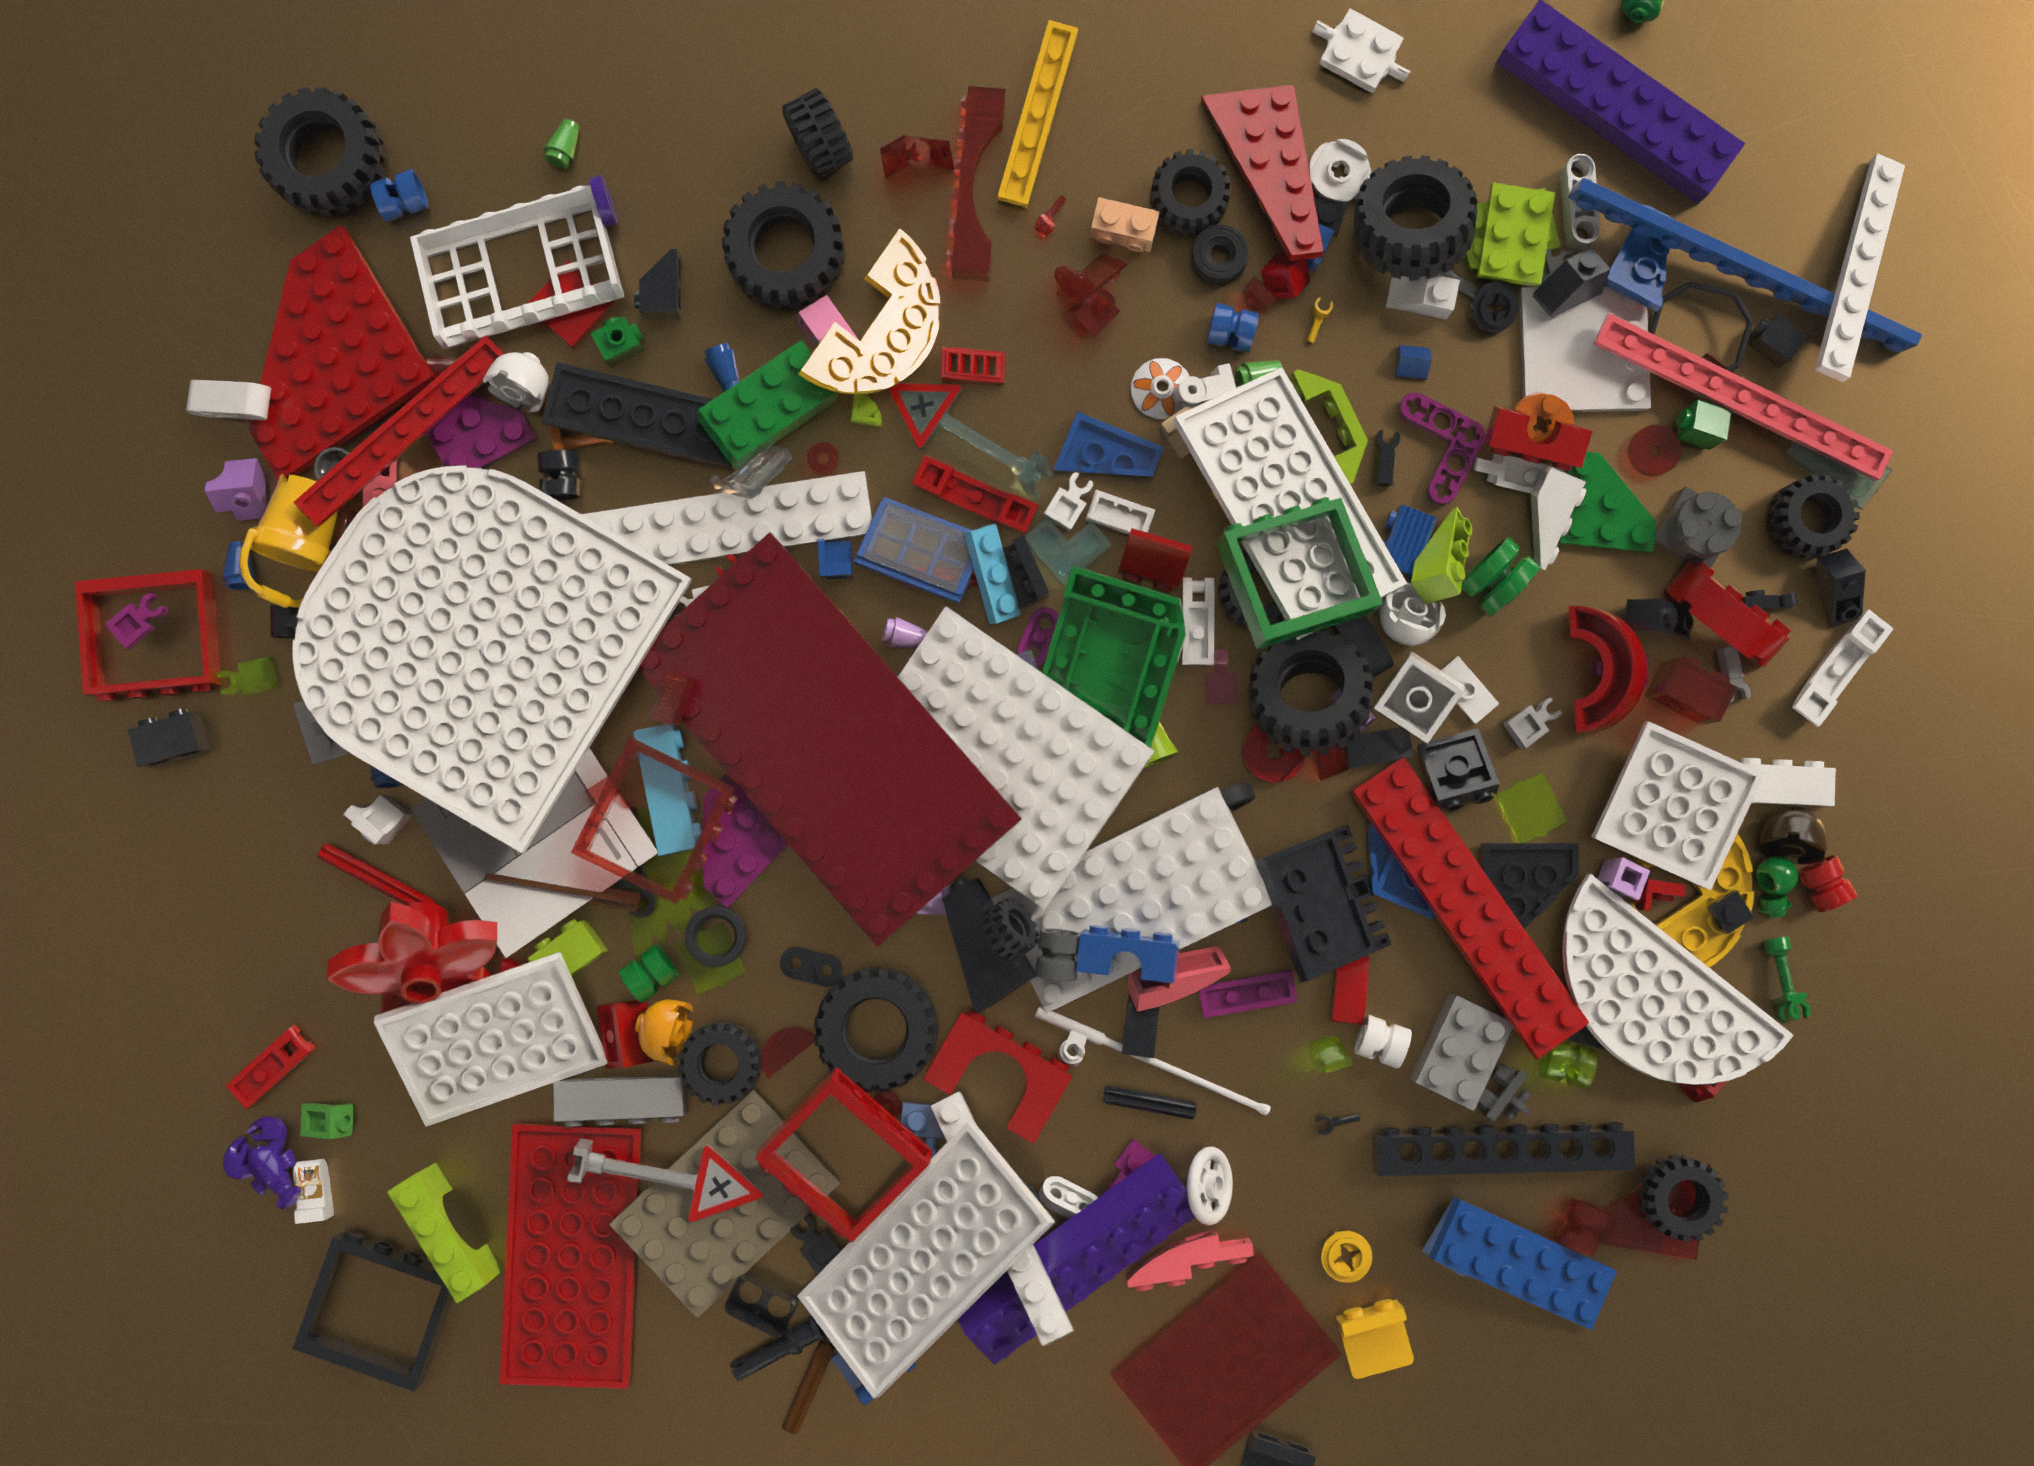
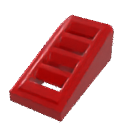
[941,347,1005,384]

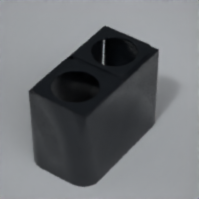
[725,1272,799,1337]

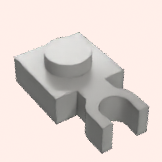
[1503,697,1562,750]

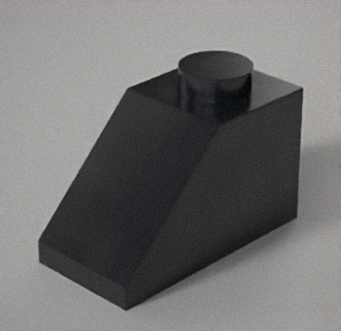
[1533,248,1611,318]
[634,249,682,319]

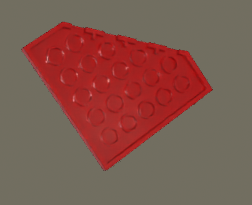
[249,225,436,481]

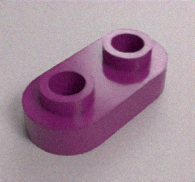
[1017,607,1059,668]

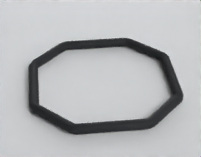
[1649,282,1753,372]

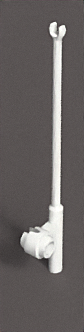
[1034,1006,1271,1115]

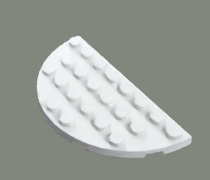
[1562,874,1794,1084]

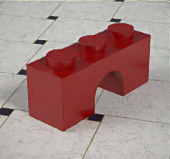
[1484,405,1593,471]

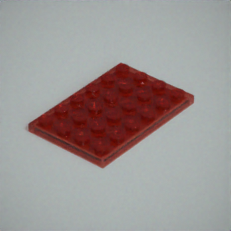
[1111,1252,1342,1466]

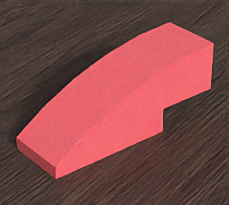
[1127,945,1231,1012]

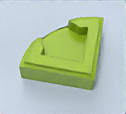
[850,394,882,427]

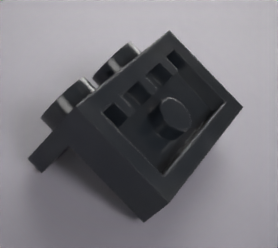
[1003,535,1049,609]

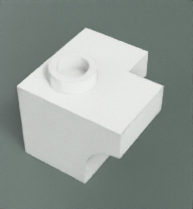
[343,795,413,845]

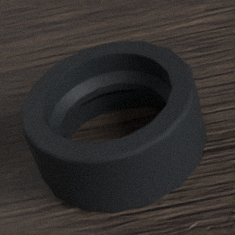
[685,906,747,967]

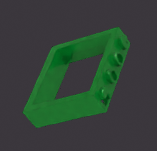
[1216,497,1383,649]

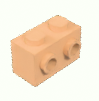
[1090,197,1160,252]

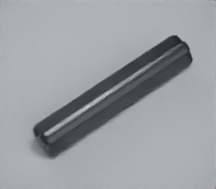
[1103,1086,1197,1120]

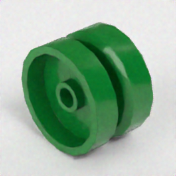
[1461,536,1541,617]

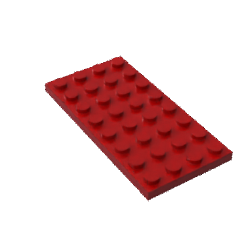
[499,1123,642,1389]

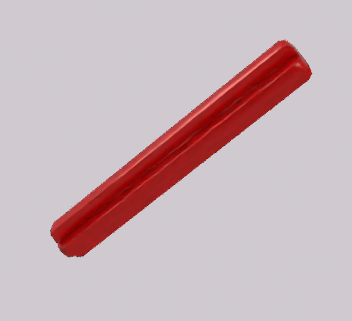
[317,843,435,905]

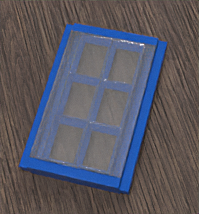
[854,497,974,604]

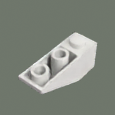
[1531,465,1586,570]

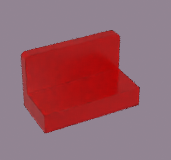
[597,1000,654,1069]

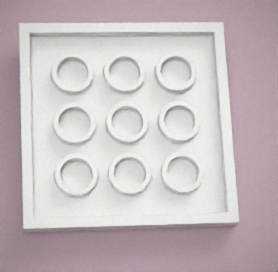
[1519,286,1651,412]
[1592,721,1765,890]

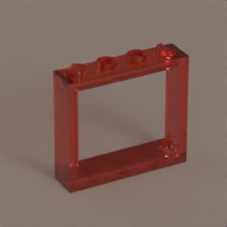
[571,737,738,904]

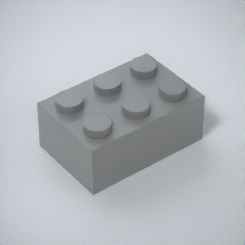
[1409,993,1513,1111]

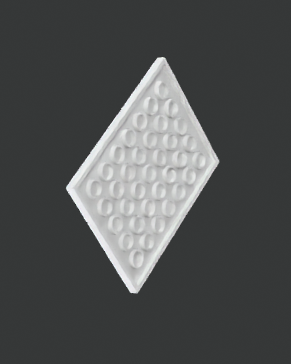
[898,606,1155,910]

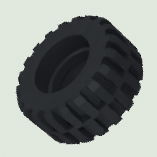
[254,86,386,217]
[1354,155,1478,281]
[722,181,845,310]
[1249,629,1373,756]
[814,967,938,1093]

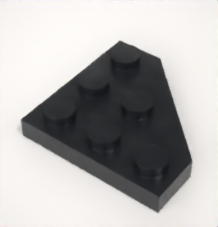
[1481,843,1579,929]

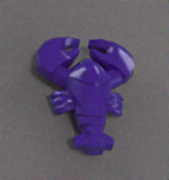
[223,1116,302,1209]

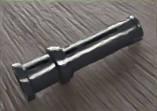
[730,1315,826,1382]

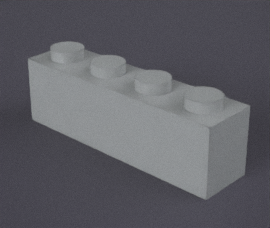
[553,1074,688,1127]

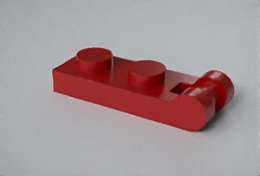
[225,1024,316,1110]

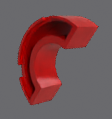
[1665,559,1792,667]
[1568,606,1647,733]

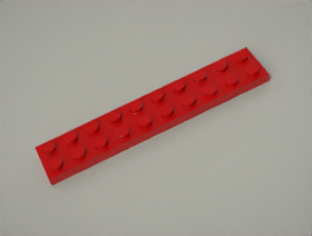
[1350,757,1590,1059]

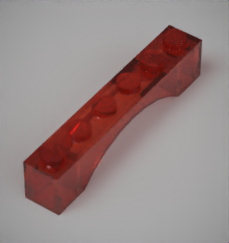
[946,86,1006,282]

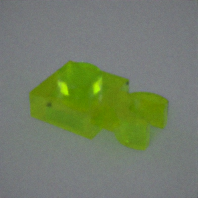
[217,656,279,695]

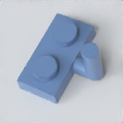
[901,1102,946,1159]

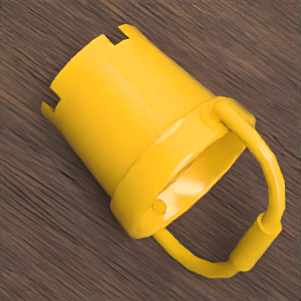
[239,474,338,608]

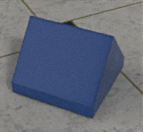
[1395,345,1432,380]

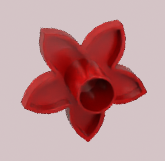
[327,901,497,1014]

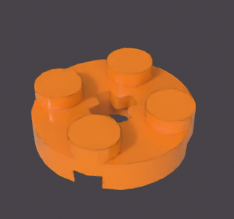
[1514,392,1574,441]

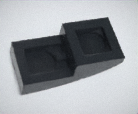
[1347,727,1414,768]
[1121,993,1159,1058]

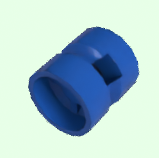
[370,169,429,222]
[1206,303,1259,353]

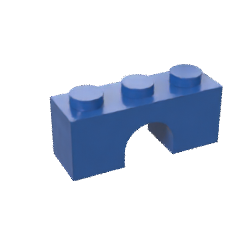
[1076,925,1180,983]

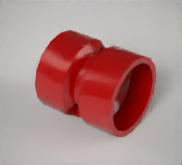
[1798,855,1857,913]

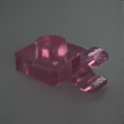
[1205,649,1239,705]

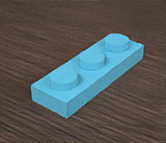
[964,524,1021,624]

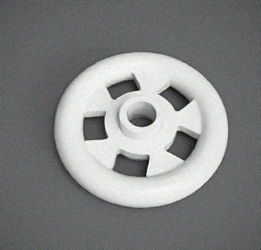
[1187,1146,1233,1225]

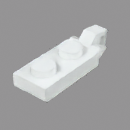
[1472,454,1564,494]

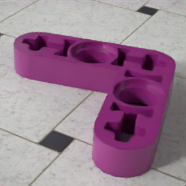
[1398,392,1485,506]

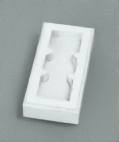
[1085,490,1155,536]
[1441,656,1499,725]

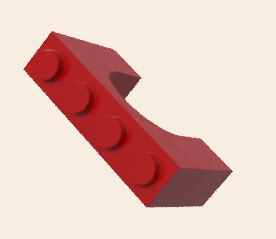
[923,1009,1072,1144]

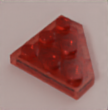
[1599,1162,1711,1260]

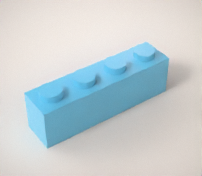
[633,723,704,856]

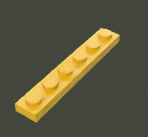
[998,20,1079,208]

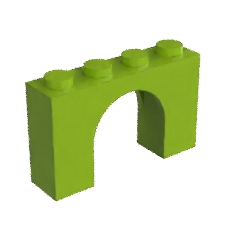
[387,1163,504,1304]

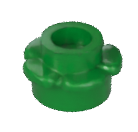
[1759,893,1792,918]

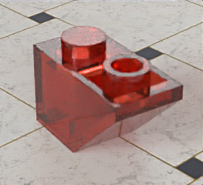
[880,135,955,181]

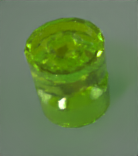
[1540,1041,1598,1090]

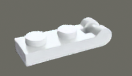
[1181,577,1215,666]

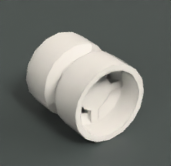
[1354,1015,1412,1069]

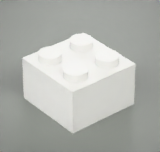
[1374,651,1465,744]

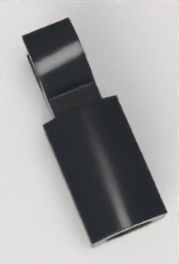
[1373,430,1401,487]

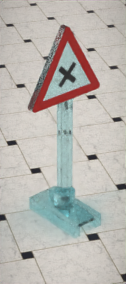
[888,383,1053,500]

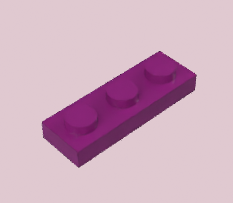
[1198,970,1298,1018]

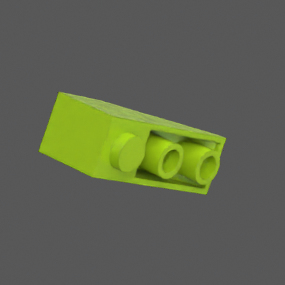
[1411,507,1472,604]

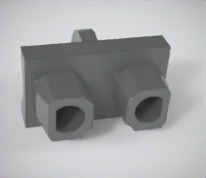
[1477,1063,1531,1122]

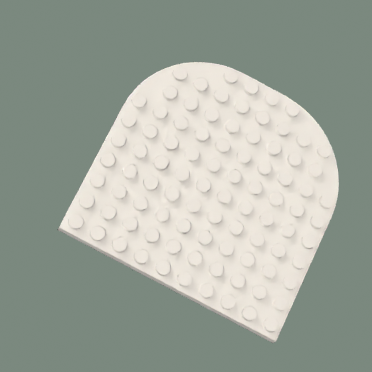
[292,466,692,854]

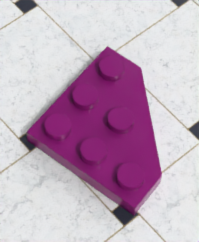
[409,395,538,469]
[703,774,789,908]

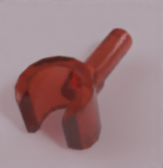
[1035,195,1066,238]

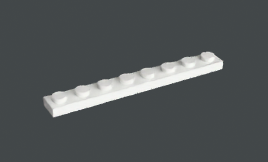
[1815,153,1905,382]
[931,1092,1074,1346]

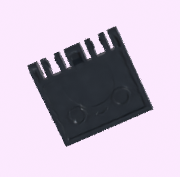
[1256,825,1392,983]

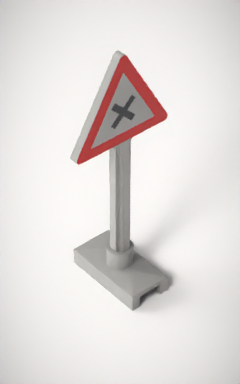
[567,1138,763,1222]

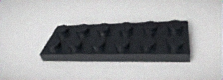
[542,362,731,469]

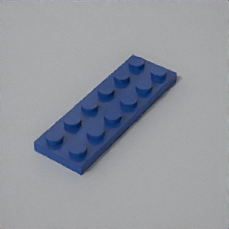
[1429,1197,1617,1330]

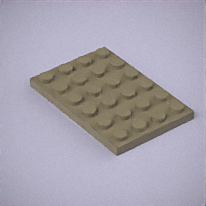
[609,1089,840,1318]

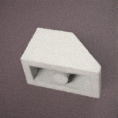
[1386,275,1460,320]

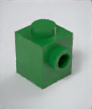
[591,316,644,368]
[1676,400,1731,450]

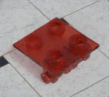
[1054,253,1128,306]

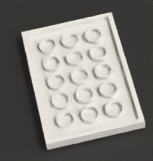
[374,952,608,1127]

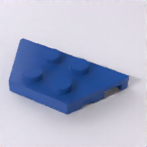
[1367,823,1435,919]

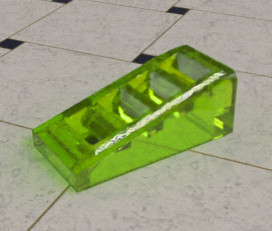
[1307,1036,1353,1074]

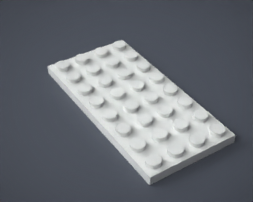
[1173,367,1407,640]
[991,787,1272,1013]
[797,1121,1055,1399]

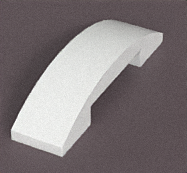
[1792,609,1893,727]

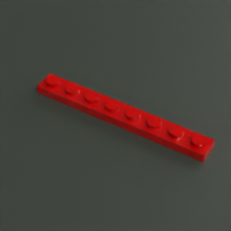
[293,335,504,528]

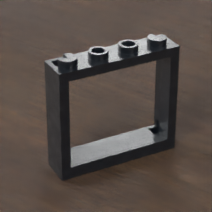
[293,1231,453,1392]

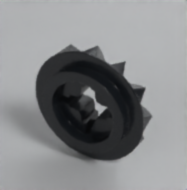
[1470,281,1518,333]

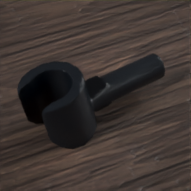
[1316,1113,1360,1135]

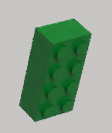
[698,340,839,470]

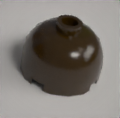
[1760,807,1828,865]

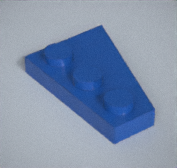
[1605,204,1673,313]
[1054,411,1165,477]

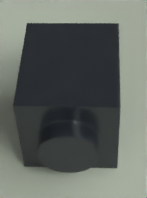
[1749,313,1808,367]

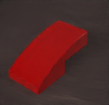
[1331,957,1369,1025]

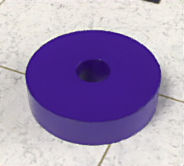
[589,175,618,228]

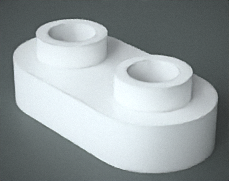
[1039,1176,1098,1219]

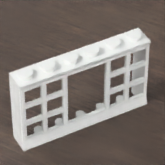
[410,185,625,350]

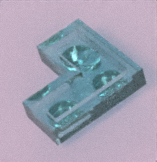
[1025,518,1112,587]

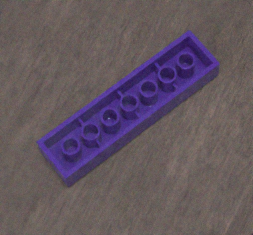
[1496,0,1746,205]
[957,1153,1195,1365]

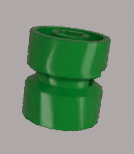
[618,943,680,1003]

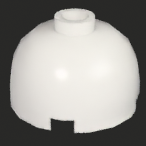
[483,352,550,412]
[1379,583,1446,646]

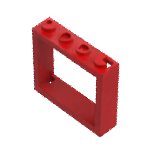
[75,569,222,702]
[755,1067,933,1242]

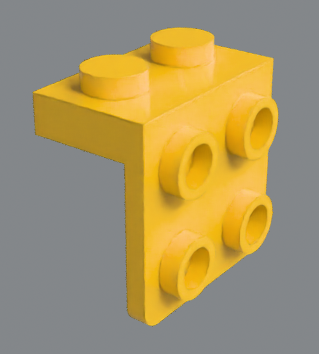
[1335,1299,1414,1379]

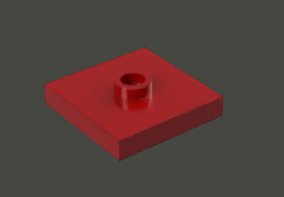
[527,260,616,349]

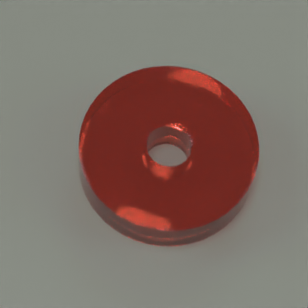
[1628,425,1681,477]

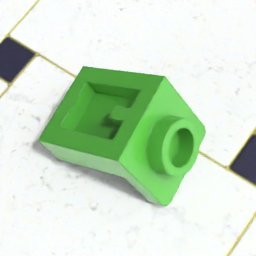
[300,1103,354,1139]

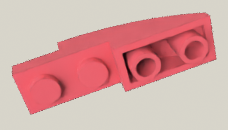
[1126,1229,1254,1291]

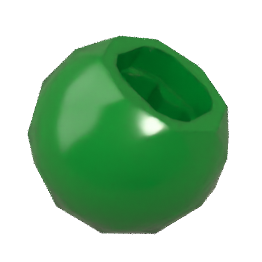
[1757,856,1798,896]

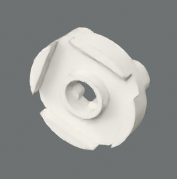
[1308,139,1371,204]

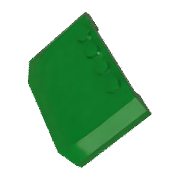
[1042,566,1186,748]

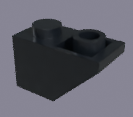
[1816,548,1866,627]
[1625,599,1694,641]

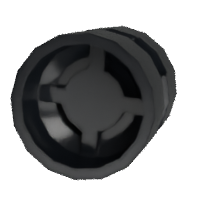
[537,450,581,501]

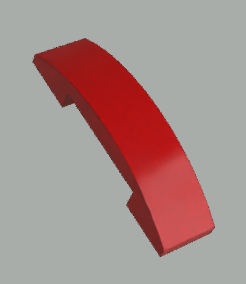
[912,455,1039,534]

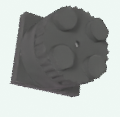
[1655,486,1743,568]

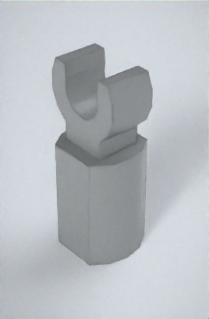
[1716,647,1751,703]

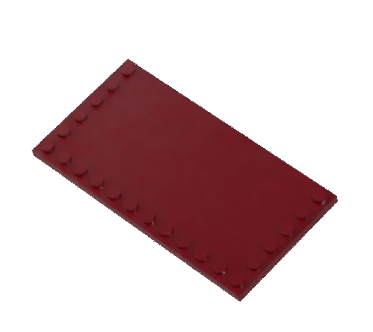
[638,532,1022,947]

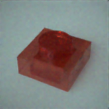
[1242,276,1276,315]

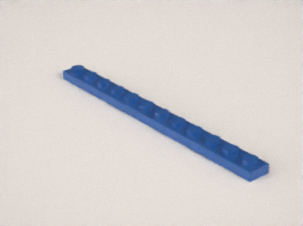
[1568,178,1922,352]

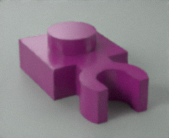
[105,593,168,650]

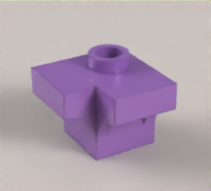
[204,458,268,521]

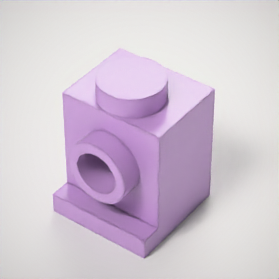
[1597,857,1650,900]

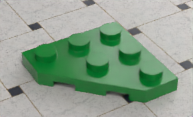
[1558,452,1657,554]

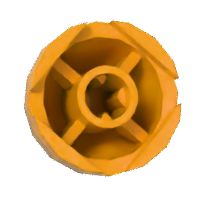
[635,999,693,1065]

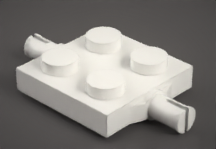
[1312,8,1410,94]

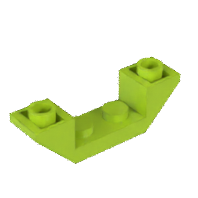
[1289,369,1368,485]

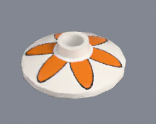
[1131,358,1189,420]

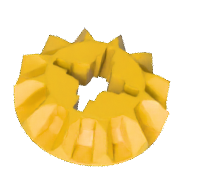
[1320,1230,1372,1283]

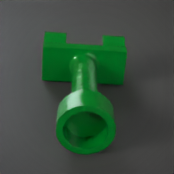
[1763,936,1811,1023]

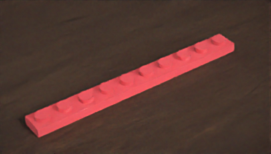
[1593,313,1893,481]

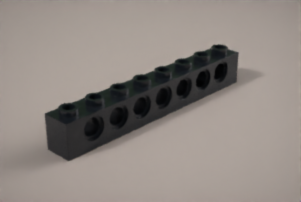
[1372,1122,1635,1176]

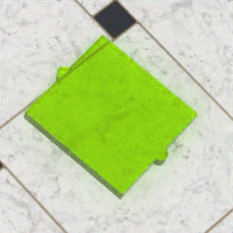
[1496,772,1568,843]
[675,922,746,995]

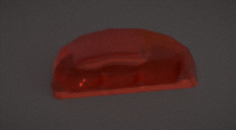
[762,1026,815,1078]

